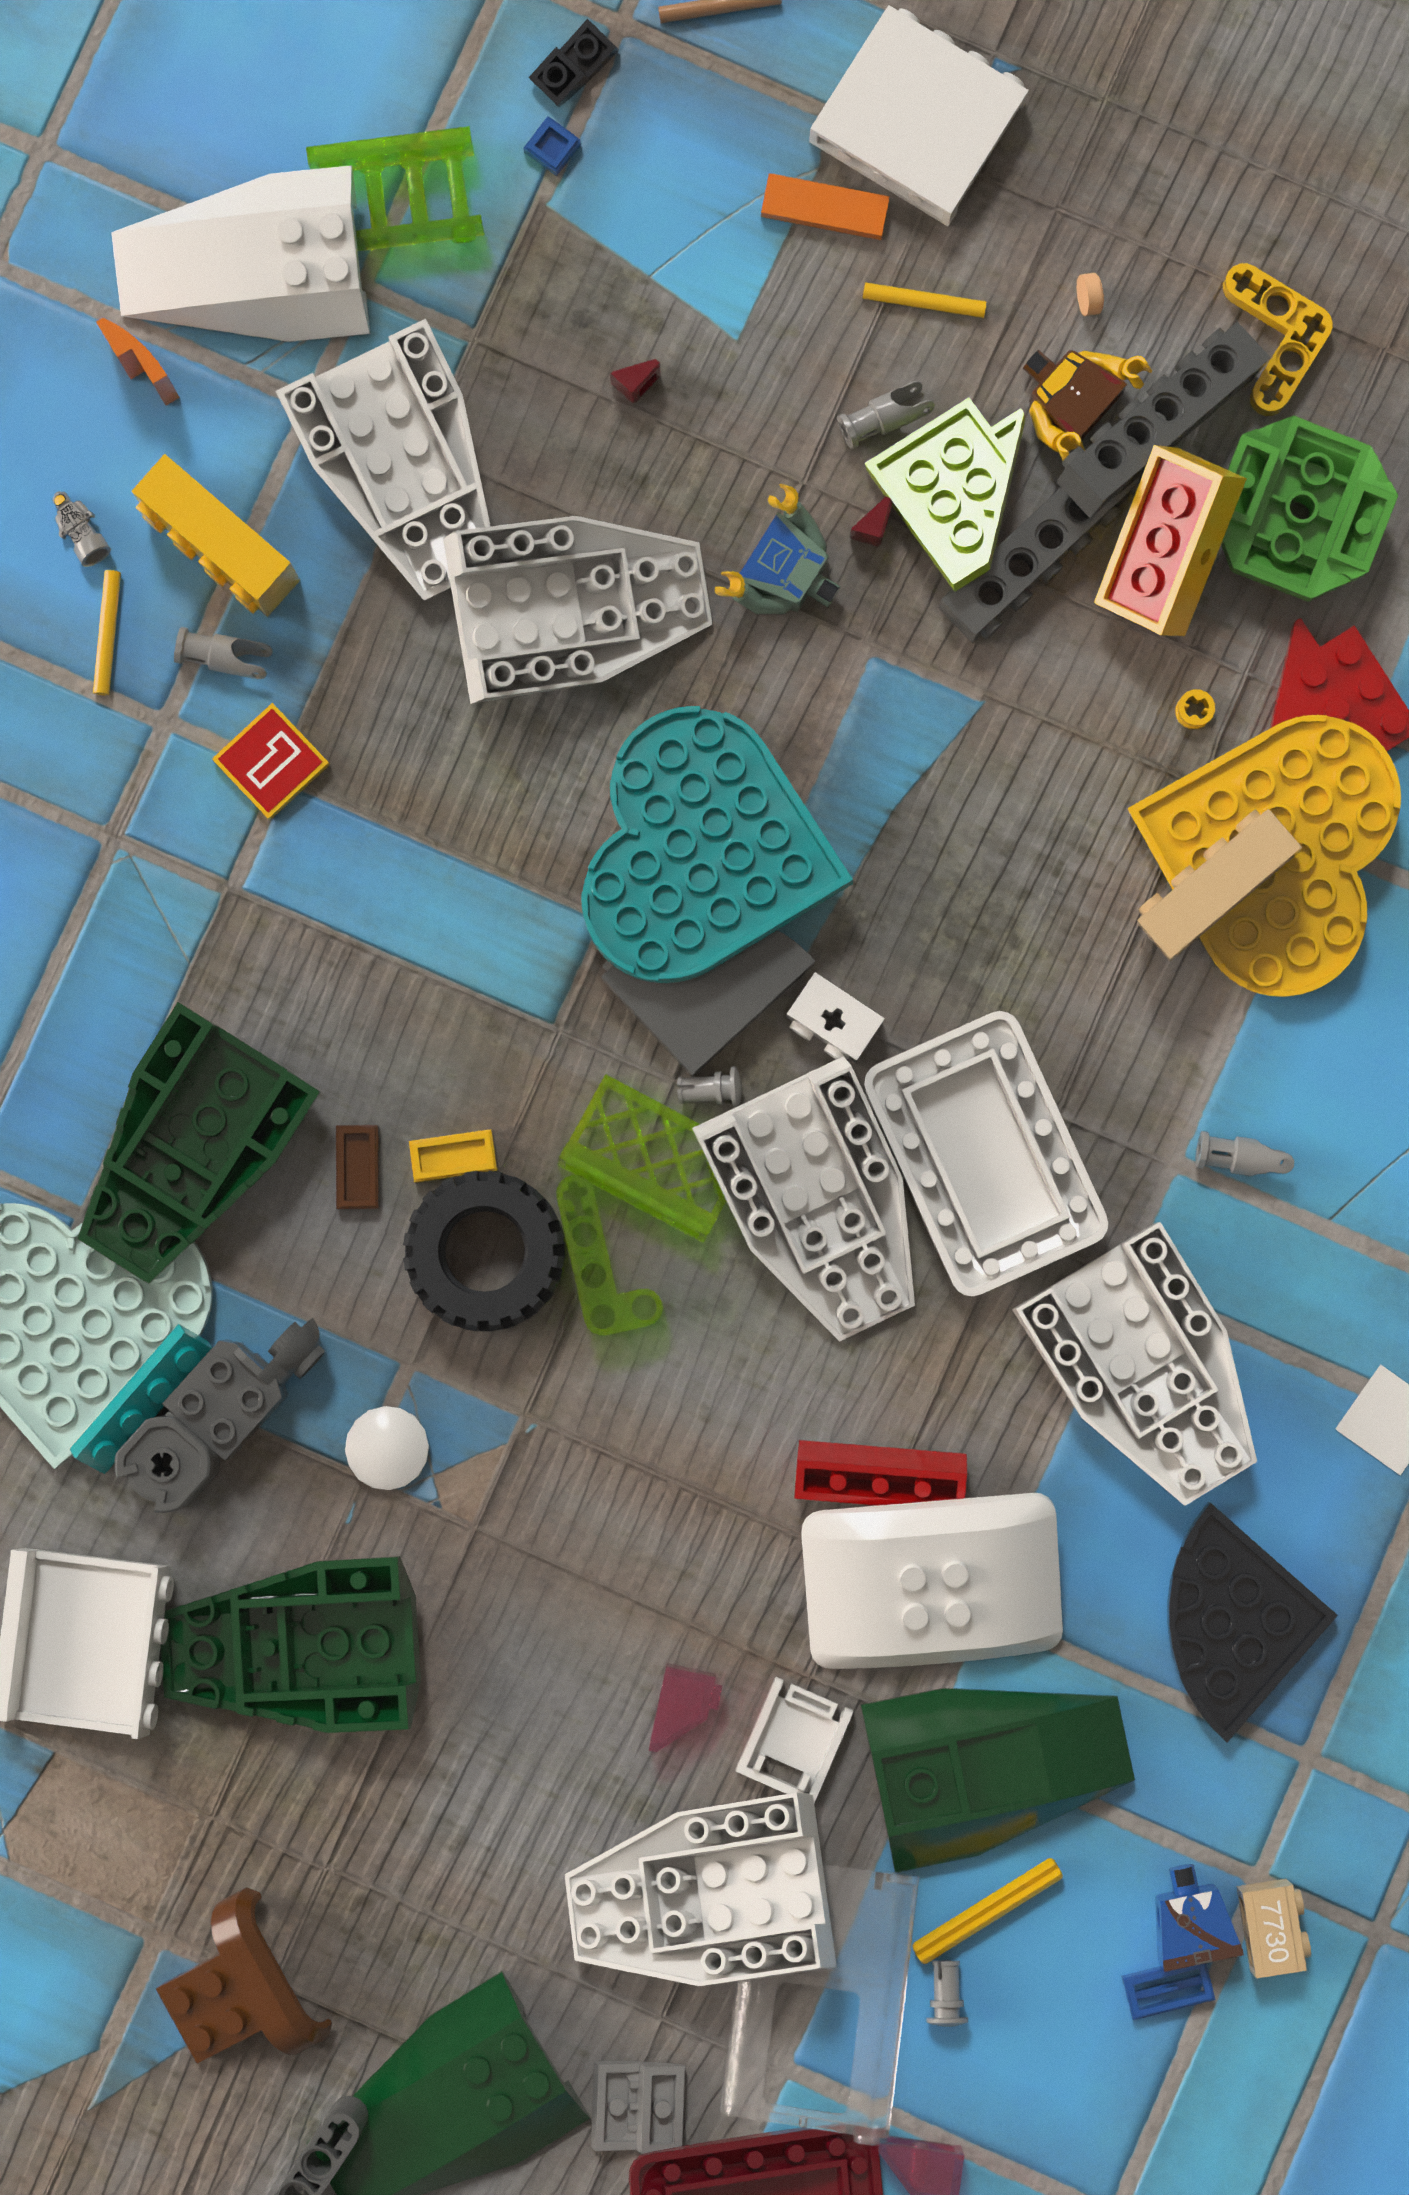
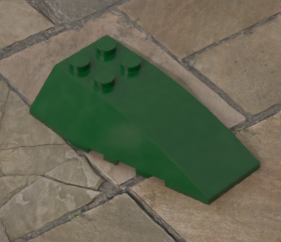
[77,1002,321,1284]
[161,1556,421,1733]
[306,1971,590,2195]

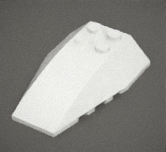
[111,165,370,342]

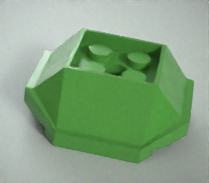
[1221,415,1398,602]

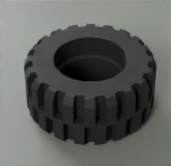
[403,1171,566,1331]

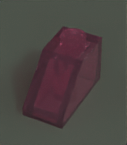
[648,1663,722,1752]
[877,2134,964,2195]

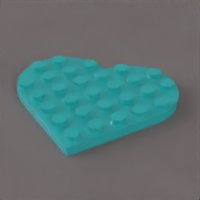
[581,706,853,983]

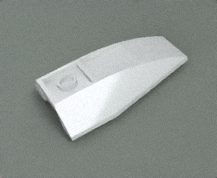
[276,319,490,601]

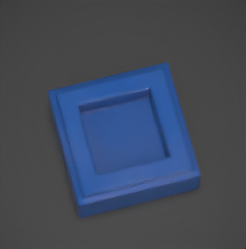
[523,116,581,176]

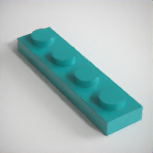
[70,1324,212,1474]

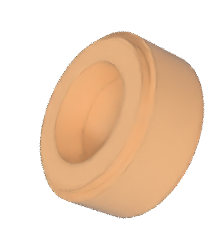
[1076,273,1104,316]

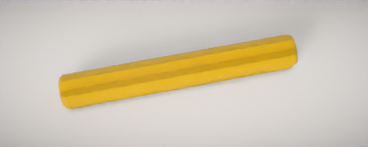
[912,1858,1063,1964]

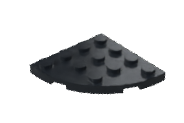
[1167,1502,1338,1743]

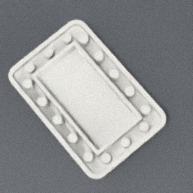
[864,1011,1108,1296]
[801,1493,1063,1669]

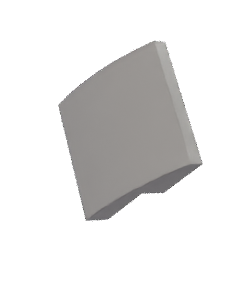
[591,2061,685,2154]

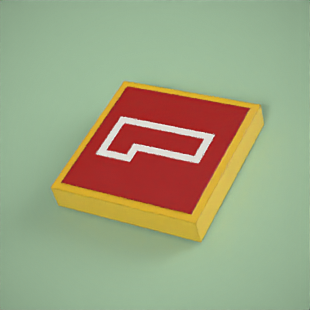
[212,703,330,821]

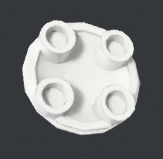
[345,1406,429,1490]

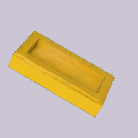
[409,1129,498,1183]

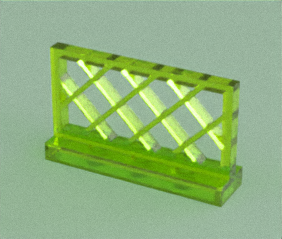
[557,1074,726,1243]

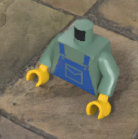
[715,484,841,615]

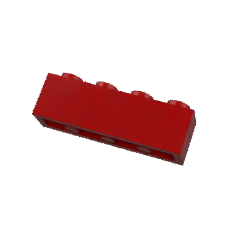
[794,1440,967,1506]

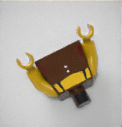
[1023,350,1152,461]

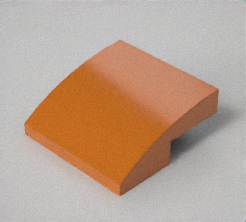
[96,318,180,405]

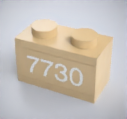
[1236,1879,1311,1978]

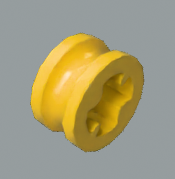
[1175,689,1215,729]

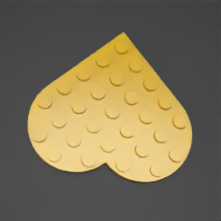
[1127,715,1401,997]

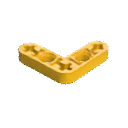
[1223,263,1333,416]

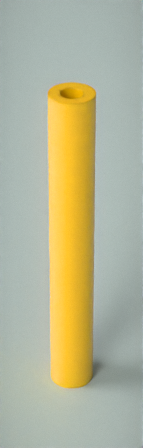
[862,282,987,318]
[93,570,121,696]

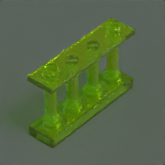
[306,126,485,251]

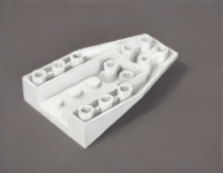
[443,516,712,704]
[692,1056,915,1342]
[1012,1222,1257,1506]
[565,1793,837,1986]

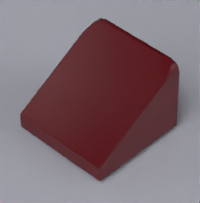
[610,359,661,403]
[850,497,893,547]

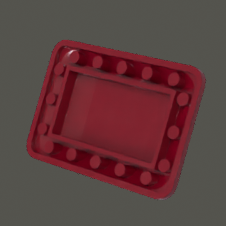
[629,2121,883,2195]

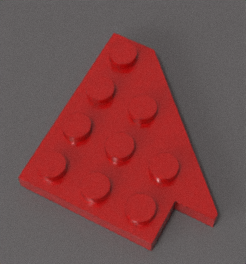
[1270,618,1409,752]

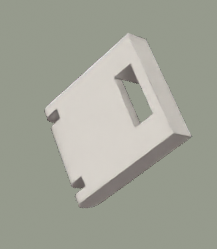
[736,1677,853,1803]

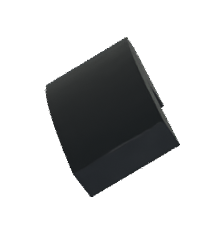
[528,19,619,107]

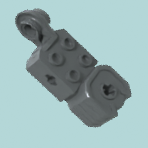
[115,1318,326,1513]

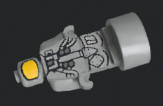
[52,491,111,567]

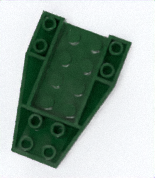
[861,1688,1135,1873]

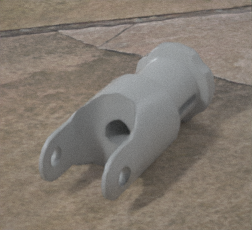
[837,381,935,449]
[174,627,273,679]
[1195,1131,1294,1176]

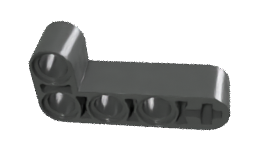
[274,2096,368,2195]

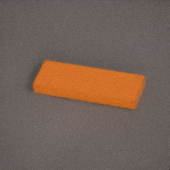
[761,173,890,240]

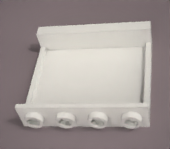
[809,5,1029,226]
[0,1548,174,1739]

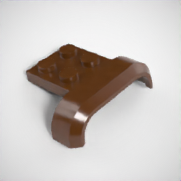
[156,1887,332,2063]

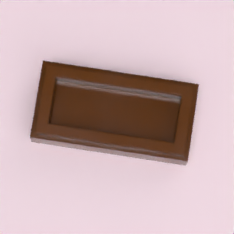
[336,1125,379,1209]

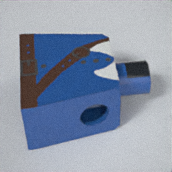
[1155,1864,1244,1972]

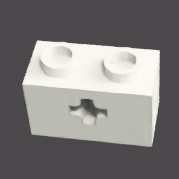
[786,972,885,1063]

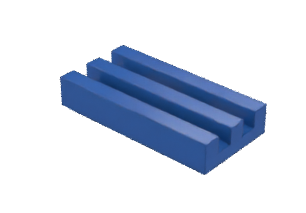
[1121,1963,1216,2020]

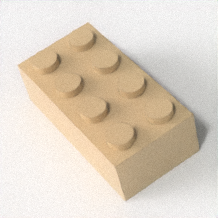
[1137,809,1302,962]

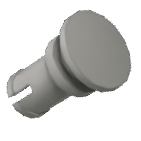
[677,1066,742,1108]
[926,1960,968,2027]

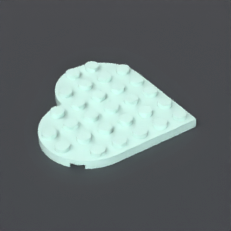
[0,1203,212,1469]

